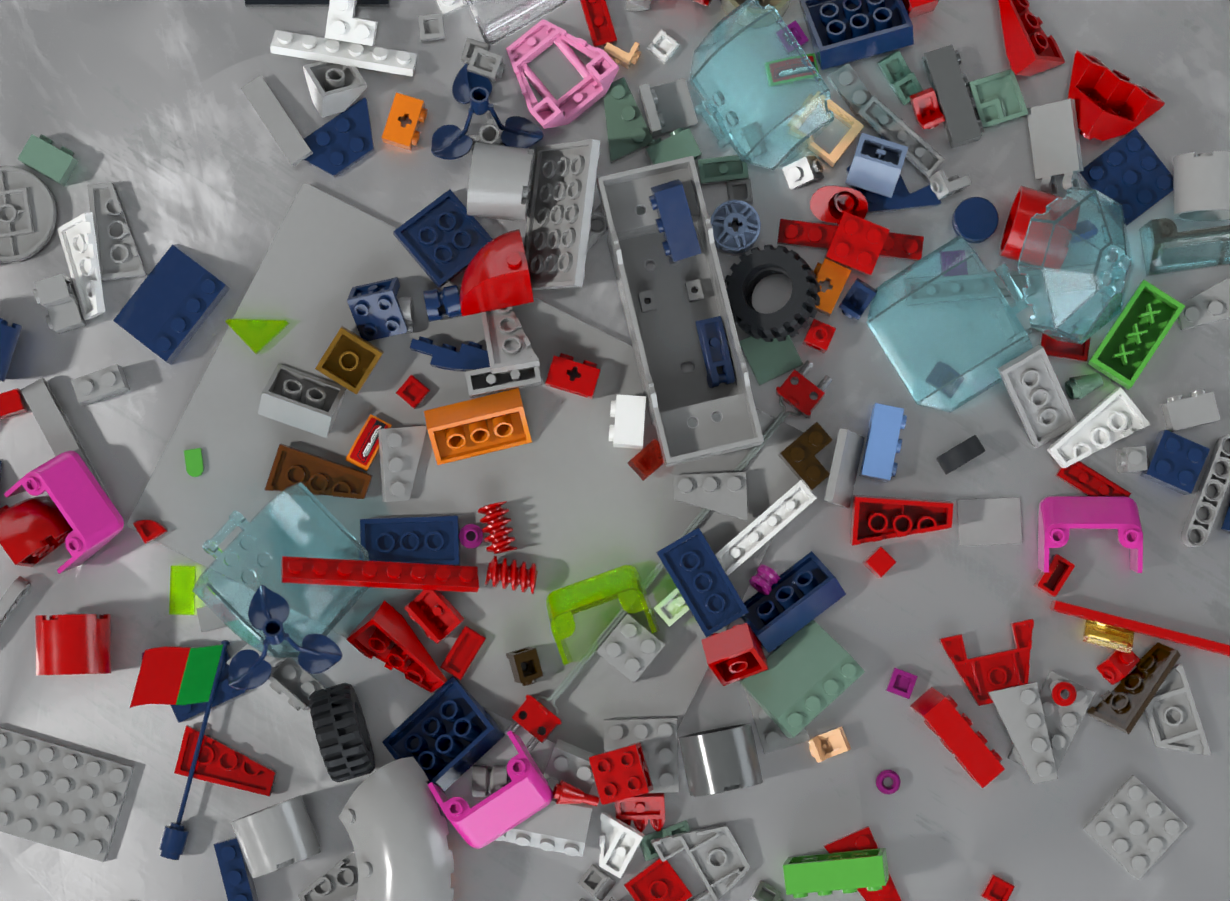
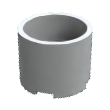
[467,142,534,222]
[1173,151,1230,221]
[231,795,321,878]

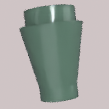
[1065,372,1103,400]

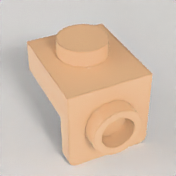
[603,41,642,69]
[809,726,851,763]

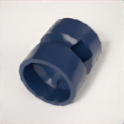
[423,285,462,322]

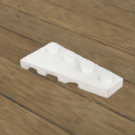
[57,212,105,320]
[1047,387,1151,468]

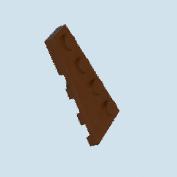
[265,444,373,499]

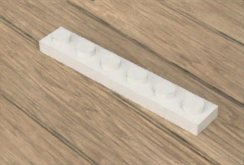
[270,30,417,77]

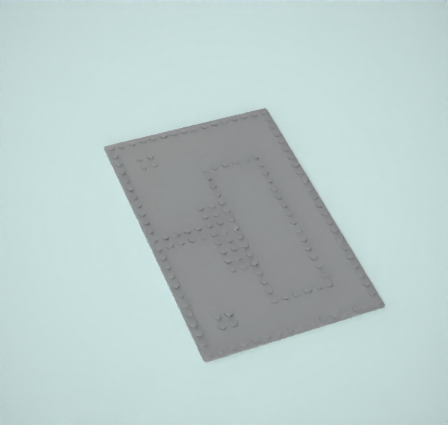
[127,183,804,755]

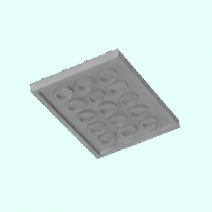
[524,139,600,290]
[0,727,134,862]

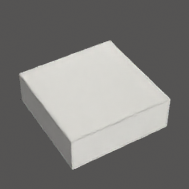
[646,29,680,64]

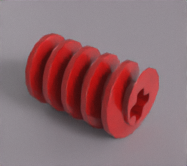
[478,501,517,554]
[485,556,538,594]

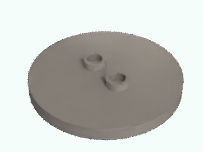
[0,166,57,263]

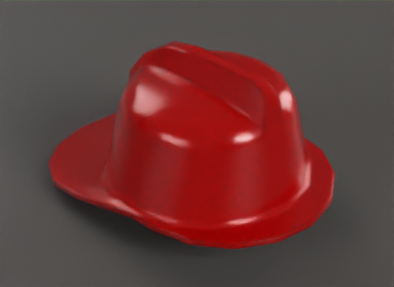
[810,185,868,223]

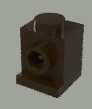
[506,646,543,686]

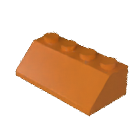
[424,388,532,465]

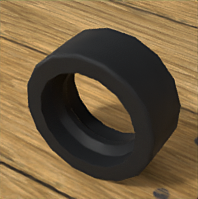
[936,435,985,475]

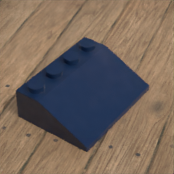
[799,0,914,70]
[113,244,230,365]
[382,676,505,792]

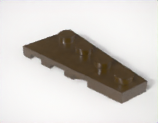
[1087,642,1181,734]

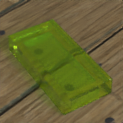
[169,566,196,615]

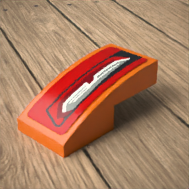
[346,414,392,471]

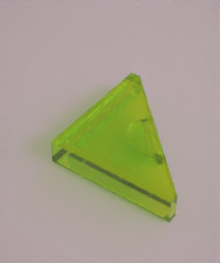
[225,319,289,355]

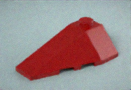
[998,0,1065,76]
[346,600,447,693]

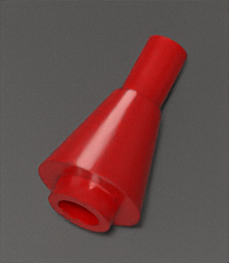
[553,780,599,806]

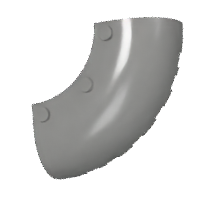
[338,757,454,901]

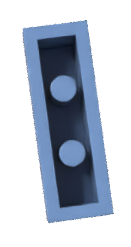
[859,403,907,482]

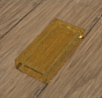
[1082,619,1134,653]

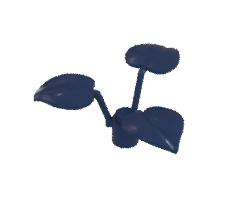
[431,63,544,160]
[228,585,342,690]

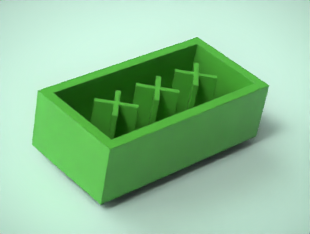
[1087,280,1185,390]
[783,848,889,898]

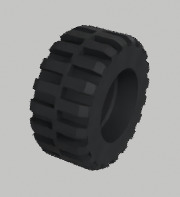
[724,245,820,342]
[309,683,375,782]

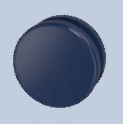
[952,197,999,244]

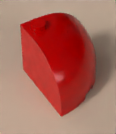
[460,229,534,316]
[0,496,73,567]

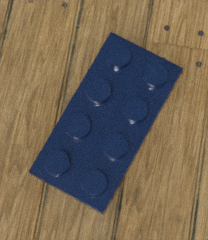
[360,516,460,565]
[656,528,749,637]

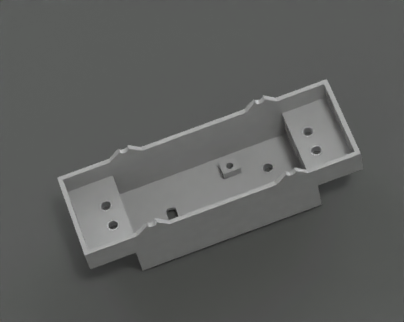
[596,156,764,467]

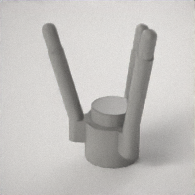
[467,110,503,145]

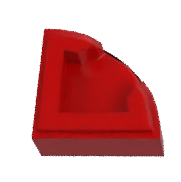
[133,520,167,544]

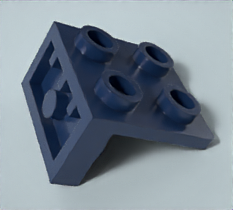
[347,277,408,341]

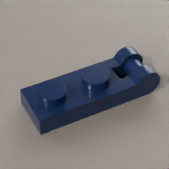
[695,316,735,388]

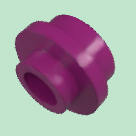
[459,524,483,549]
[876,770,901,794]

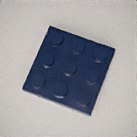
[1077,128,1173,230]
[393,189,493,289]

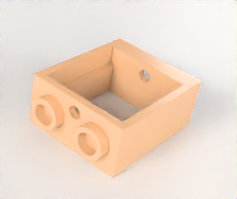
[787,90,864,168]

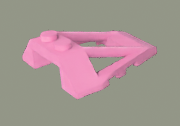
[506,19,619,129]

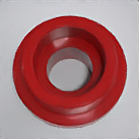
[1052,682,1077,706]

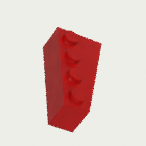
[850,495,954,546]
[910,687,1005,788]

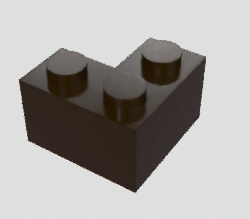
[778,422,833,491]

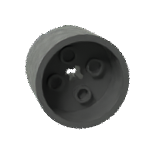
[679,723,763,797]

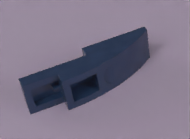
[410,336,490,372]

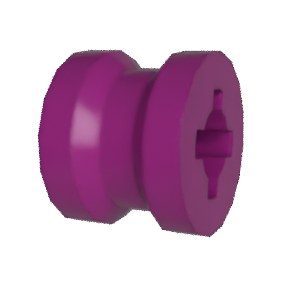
[749,565,780,595]

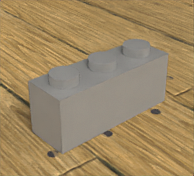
[465,366,542,398]

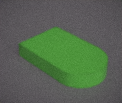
[184,448,204,477]

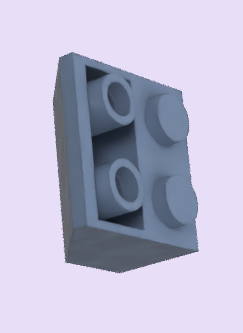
[845,133,908,198]

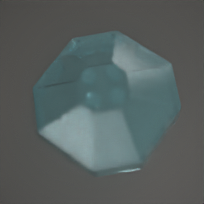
[1017,187,1134,344]

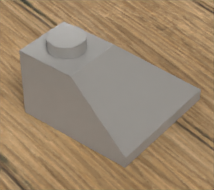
[303,61,367,118]

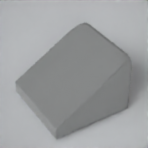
[578,864,616,901]

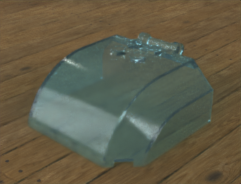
[689,0,834,170]
[866,235,1033,413]
[192,482,369,658]

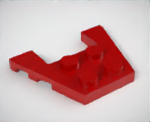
[939,619,1034,706]

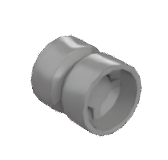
[472,765,508,797]

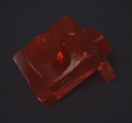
[628,438,664,481]

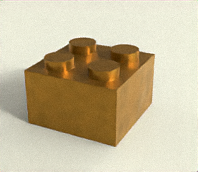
[315,326,384,395]

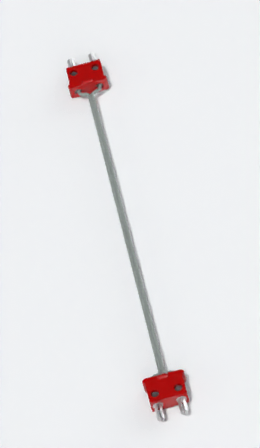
[504,360,832,753]

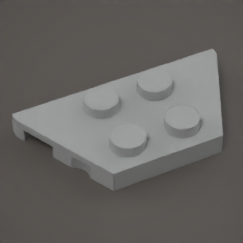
[1144,664,1211,755]

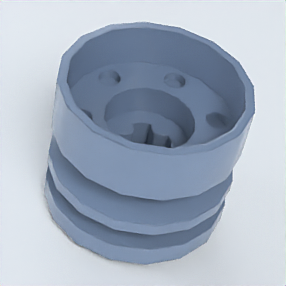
[710,200,761,256]

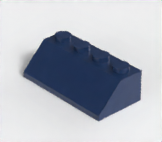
[740,551,846,653]

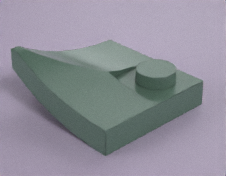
[968,69,1028,128]

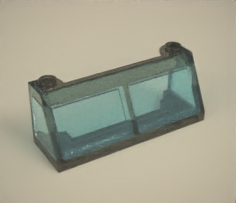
[1139,218,1230,276]

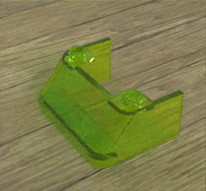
[546,565,660,665]

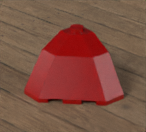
[1068,50,1165,141]

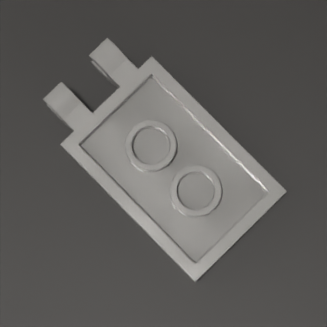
[1027,98,1084,194]

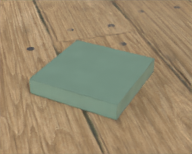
[739,335,803,386]

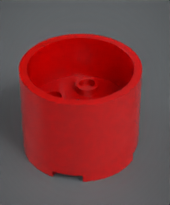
[999,186,1079,272]
[35,614,111,675]

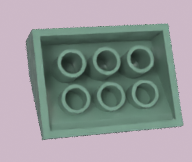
[740,620,865,738]

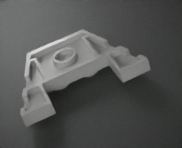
[651,824,750,901]

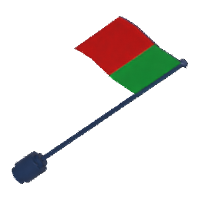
[130,640,230,860]

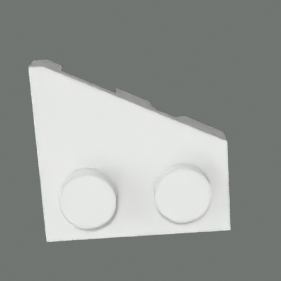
[599,811,645,879]

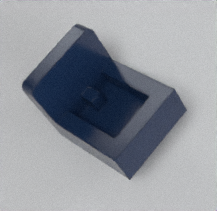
[839,278,877,320]

